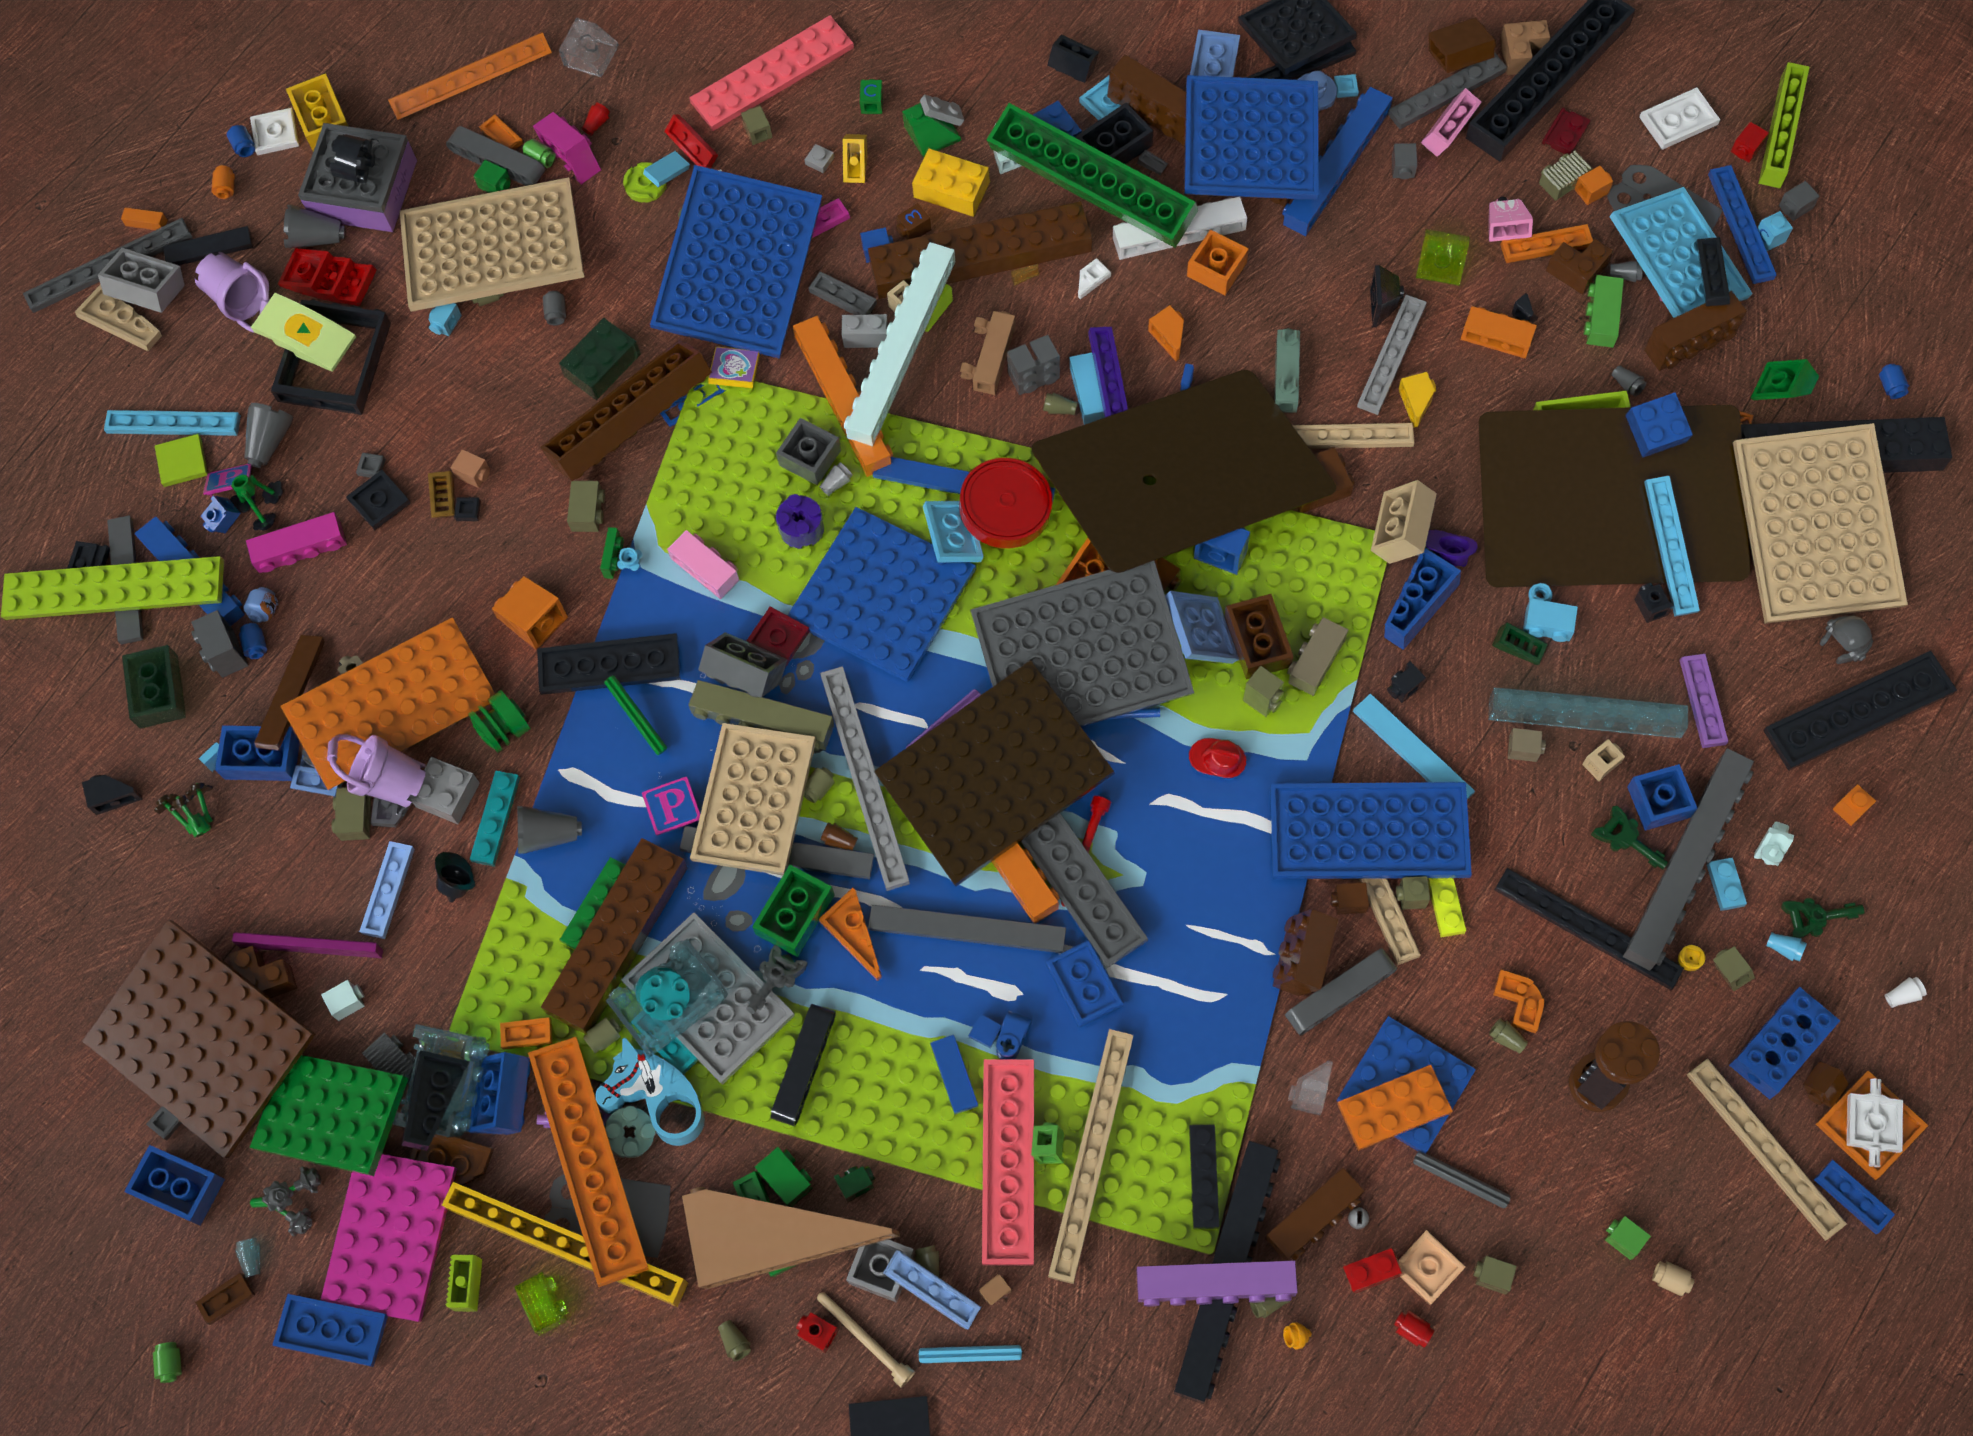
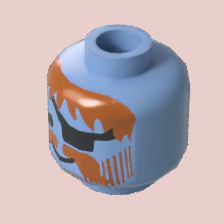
[244,587,278,623]

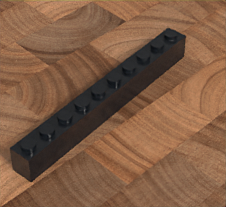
[1173,1141,1281,1404]

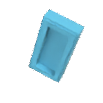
[643,151,690,187]

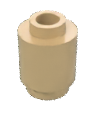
[1652,1261,1694,1296]

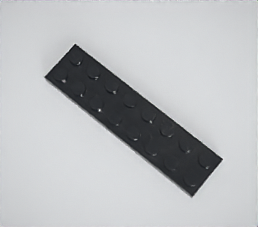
[1763,651,1957,771]

